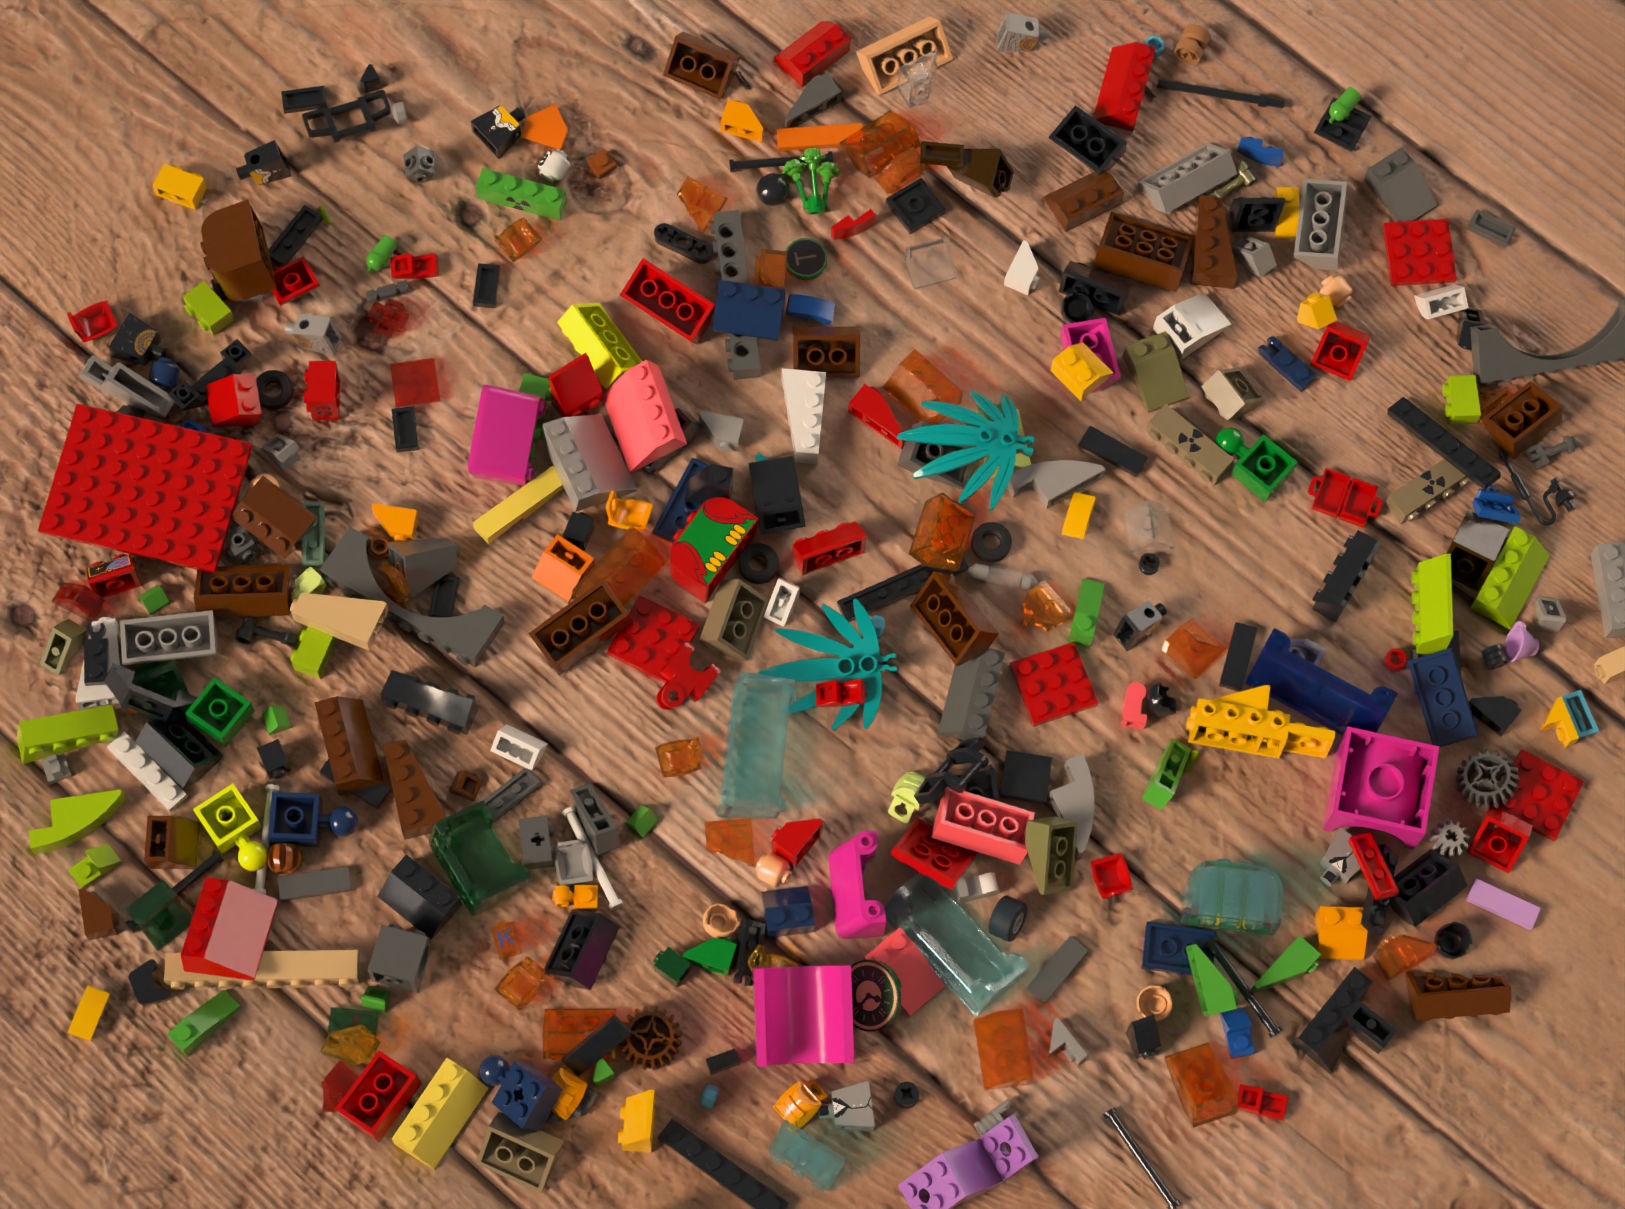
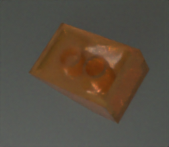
[1164,1043,1238,1128]

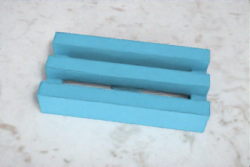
[1560,690,1599,740]

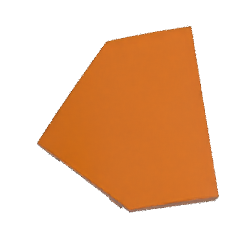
[520,104,568,151]

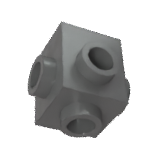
[403,146,436,183]
[225,525,261,565]

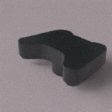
[128,959,170,1006]

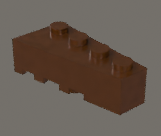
[1190,195,1237,289]
[383,739,450,840]

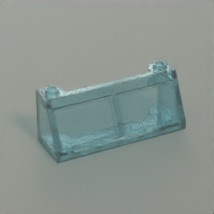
[717,671,797,819]
[884,873,1030,1017]

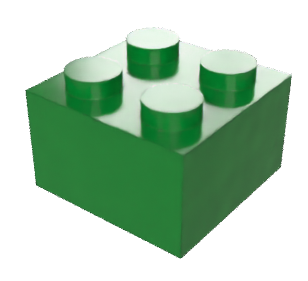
[185,677,255,747]

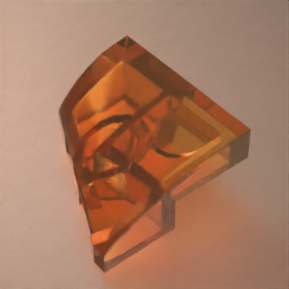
[705,818,755,867]

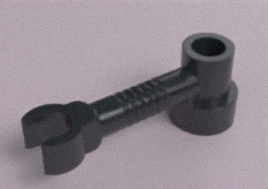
[235,617,299,648]

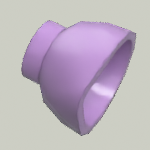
[1505,621,1539,662]

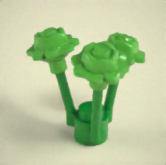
[781,147,841,214]

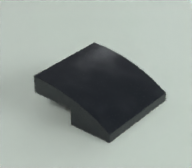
[1314,97,1372,152]
[1000,750,1052,804]

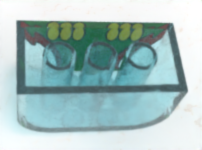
[1180,859,1283,936]

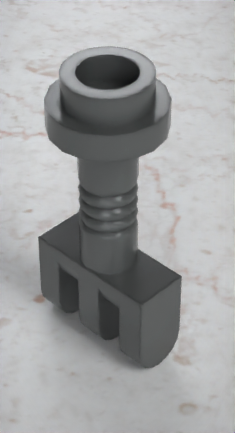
[1525,435,1578,470]

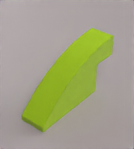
[29,789,125,855]

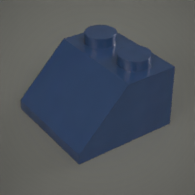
[761,886,815,938]

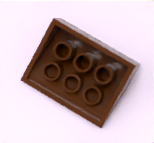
[1093,211,1194,292]

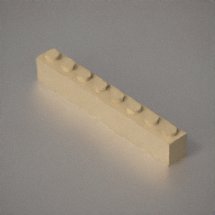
[164,950,360,990]

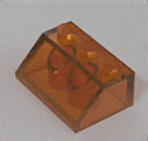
[840,110,921,178]
[883,349,963,425]
[909,492,975,571]
[543,1008,616,1060]
[973,1008,1034,1090]

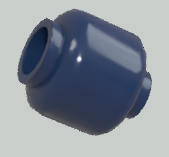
[149,357,180,392]

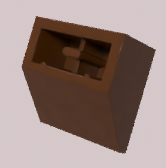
[144,816,199,869]

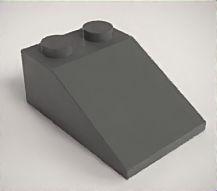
[1364,147,1438,222]
[897,420,974,490]

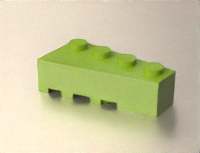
[17,704,119,764]

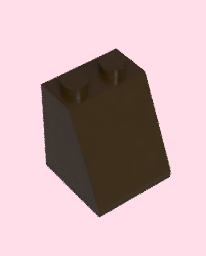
[1446,509,1509,591]

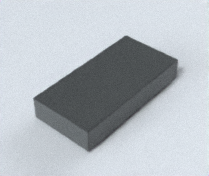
[1467,209,1516,248]

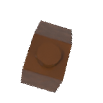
[78,888,120,941]

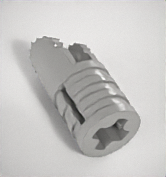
[974,1098,1020,1137]

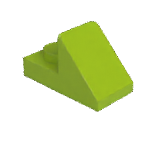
[68,843,122,889]

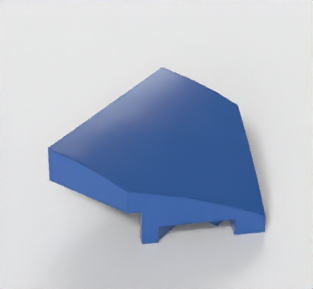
[1472,485,1522,524]

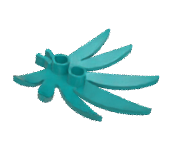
[896,390,1034,511]
[757,599,898,730]

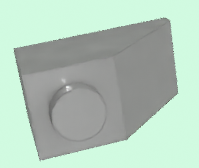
[1231,235,1277,277]
[699,410,744,452]

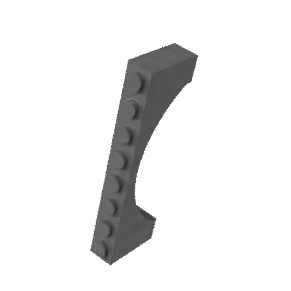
[1470,300,1625,385]
[320,527,505,667]

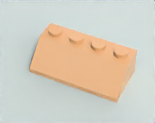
[856,16,953,95]

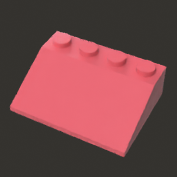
[603,360,687,473]

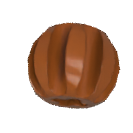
[267,843,303,874]

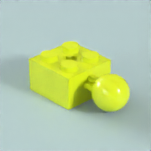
[193,783,268,871]

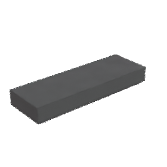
[473,767,542,828]
[278,867,352,902]
[1026,936,1089,1005]

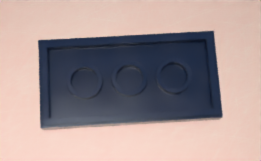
[652,458,709,544]
[1408,648,1479,748]

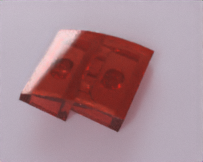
[390,358,441,408]

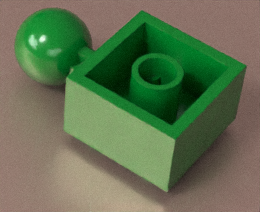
[1215,427,1298,503]

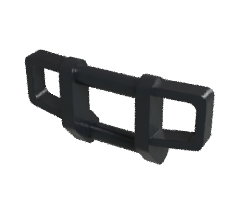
[302,90,391,143]
[914,737,989,804]

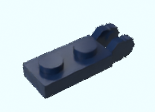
[1258,336,1317,392]

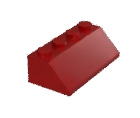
[1093,42,1156,132]
[620,258,716,344]

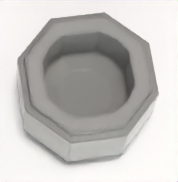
[392,102,408,125]

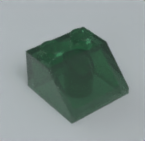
[132,660,189,721]
[125,880,193,951]

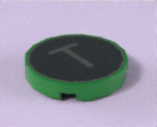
[784,238,827,280]

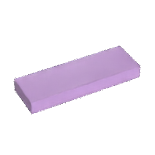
[1466,879,1541,930]

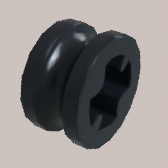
[1139,553,1160,575]

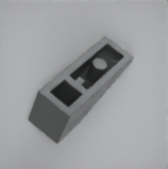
[784,73,841,128]
[569,783,619,855]

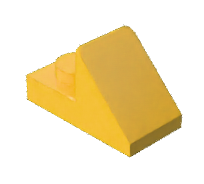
[1540,697,1579,748]

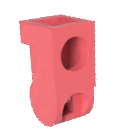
[1121,682,1147,730]

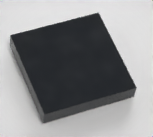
[885,178,946,234]

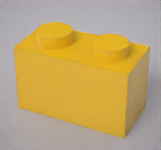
[153,164,207,210]

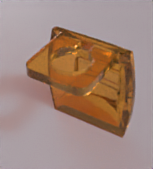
[494,217,542,262]
[655,737,704,778]
[495,956,546,1011]

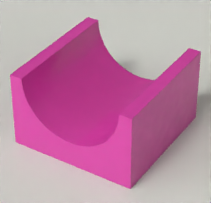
[1323,727,1439,850]
[753,965,854,1067]

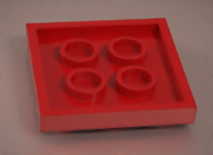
[1383,219,1457,286]
[607,595,700,683]
[1009,642,1098,727]
[1493,749,1584,841]
[890,818,978,890]

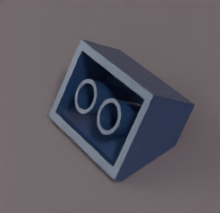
[713,280,786,341]

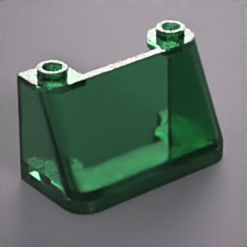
[429,800,530,916]

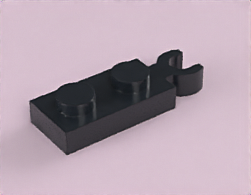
[84,623,109,686]
[733,919,766,986]

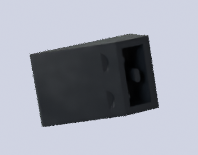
[748,455,806,535]

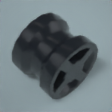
[1481,644,1509,670]
[894,1082,919,1109]

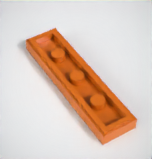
[776,123,864,151]

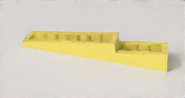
[473,465,564,545]

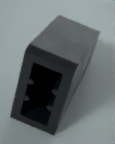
[685,464,733,504]

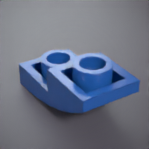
[1237,137,1283,167]
[786,294,835,325]

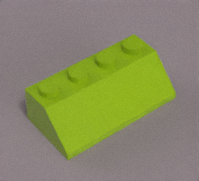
[1470,526,1550,630]
[1411,554,1453,654]

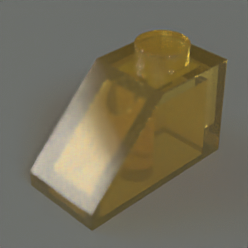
[320,1024,381,1065]

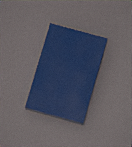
[1141,921,1217,976]

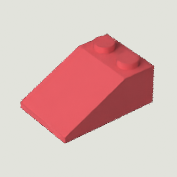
[864,928,945,1017]

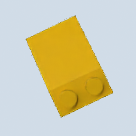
[618,1090,656,1153]

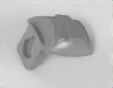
[555,839,593,885]

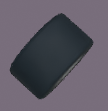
[988,895,1027,942]

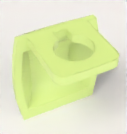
[888,772,926,823]

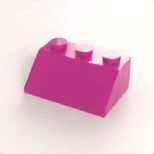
[1060,318,1121,392]

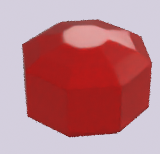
[1384,648,1407,671]

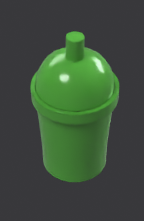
[1329,87,1362,123]
[366,235,398,274]

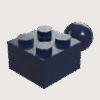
[268,792,358,847]
[479,1055,563,1131]

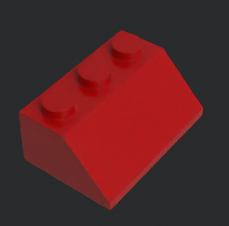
[774,21,851,87]
[792,521,867,576]
[335,1050,422,1143]

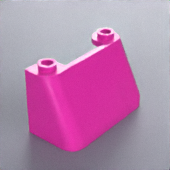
[468,384,546,486]
[829,830,886,940]

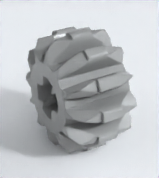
[1429,818,1470,859]

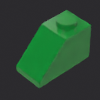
[683,937,737,976]

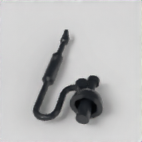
[1499,448,1576,526]

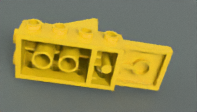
[1186,685,1335,759]

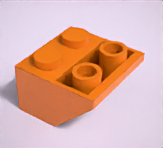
[532,534,595,603]

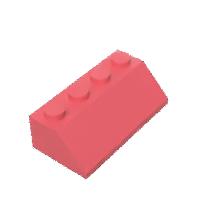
[932,787,1034,865]

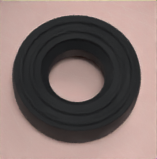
[256,370,294,410]
[971,522,1012,563]
[738,543,779,584]

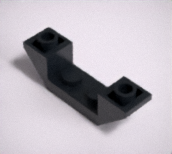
[168,339,252,411]
[104,663,198,723]

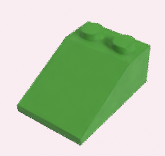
[1186,944,1239,1016]

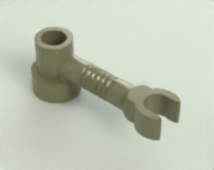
[1209,161,1257,199]

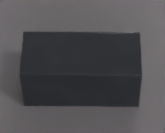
[706,1049,740,1075]

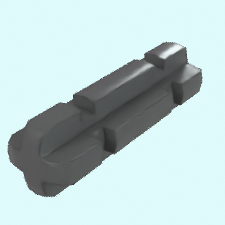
[366,280,409,303]

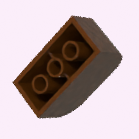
[200,199,277,301]

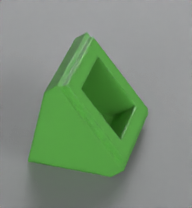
[138,584,170,615]
[262,705,291,735]
[626,806,659,838]
[361,986,391,1012]
[593,1058,615,1087]

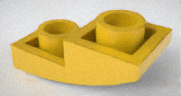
[1062,492,1096,539]
[68,985,111,1041]

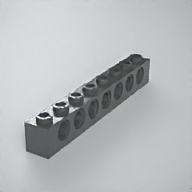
[710,210,761,380]

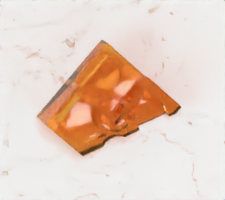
[677,176,728,233]

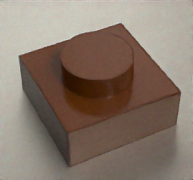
[587,149,617,179]

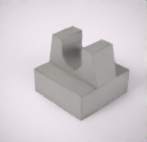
[41,753,72,784]

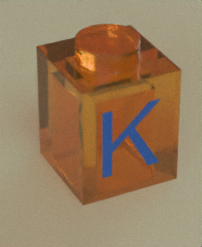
[491,920,523,960]

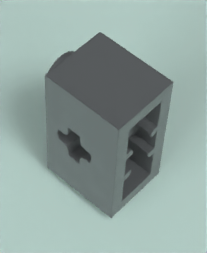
[518,815,556,870]

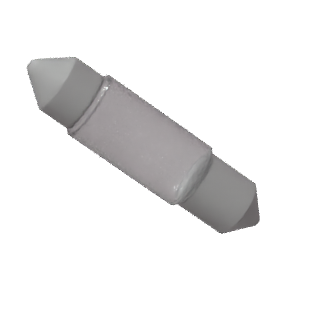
[967,563,1039,590]

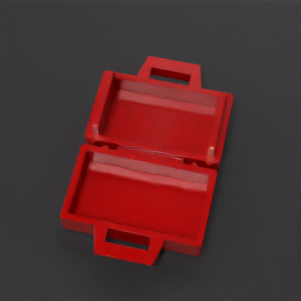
[1308,468,1383,528]

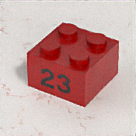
[304,361,341,420]

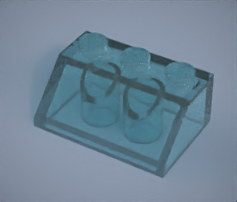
[768,1120,847,1192]

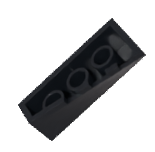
[1312,530,1382,623]
[380,670,478,735]
[1293,967,1374,1074]

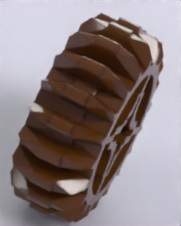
[618,1006,682,1071]

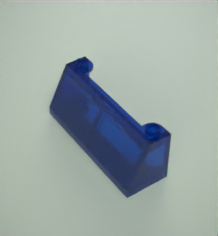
[1245,628,1398,735]

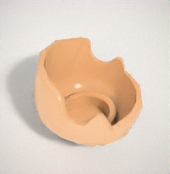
[703,903,740,939]
[1137,986,1173,1022]

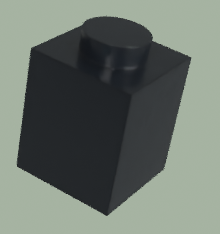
[563,512,595,551]
[257,739,291,779]

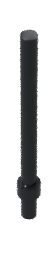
[1157,79,1285,108]

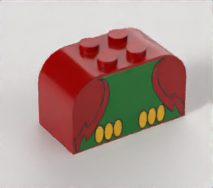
[669,497,759,603]

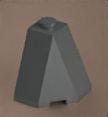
[388,538,459,598]

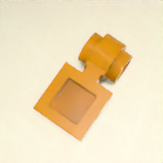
[553,885,598,911]

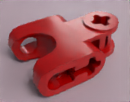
[656,641,721,710]

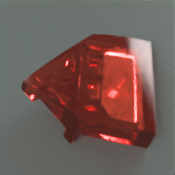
[322,1060,359,1113]

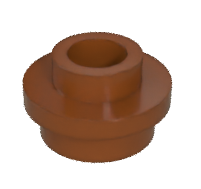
[369,537,390,560]

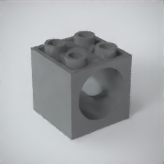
[368,924,432,993]

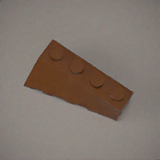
[1405,971,1511,1021]

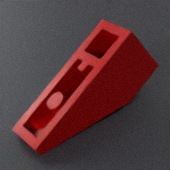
[848,384,905,449]

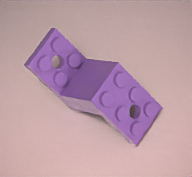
[898,1115,1039,1209]

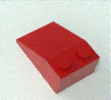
[548,353,603,417]

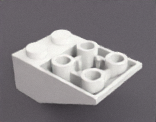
[1153,292,1232,361]

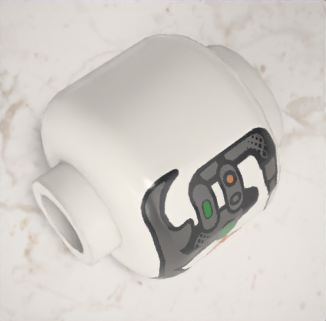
[538,149,570,183]

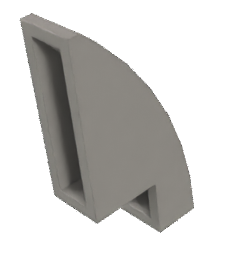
[78,355,174,418]
[1007,460,1105,509]
[1048,754,1094,859]

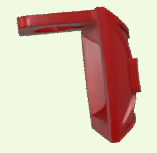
[67,300,118,342]
[1090,853,1133,900]

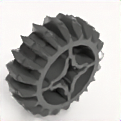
[1456,748,1520,810]

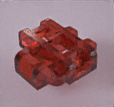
[368,299,409,339]

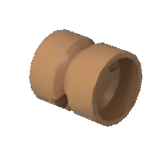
[1174,24,1210,65]

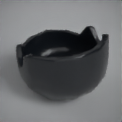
[756,173,790,206]
[1060,292,1093,324]
[1146,682,1177,717]
[1434,922,1473,960]

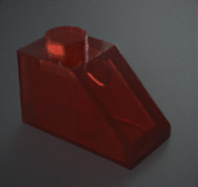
[52,582,105,619]

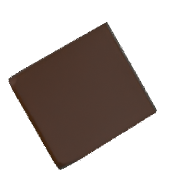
[449,770,484,801]

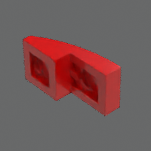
[831,209,876,240]
[390,253,439,279]
[816,679,866,707]
[1235,1084,1289,1121]

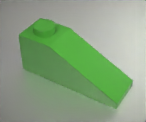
[1068,579,1105,647]
[1141,738,1192,810]
[1251,936,1321,994]
[167,990,241,1057]

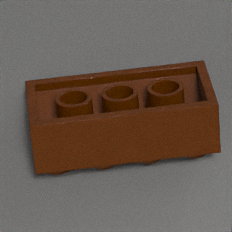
[194,564,291,618]
[910,571,999,666]
[528,579,633,675]
[314,696,385,795]

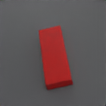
[1348,832,1399,901]

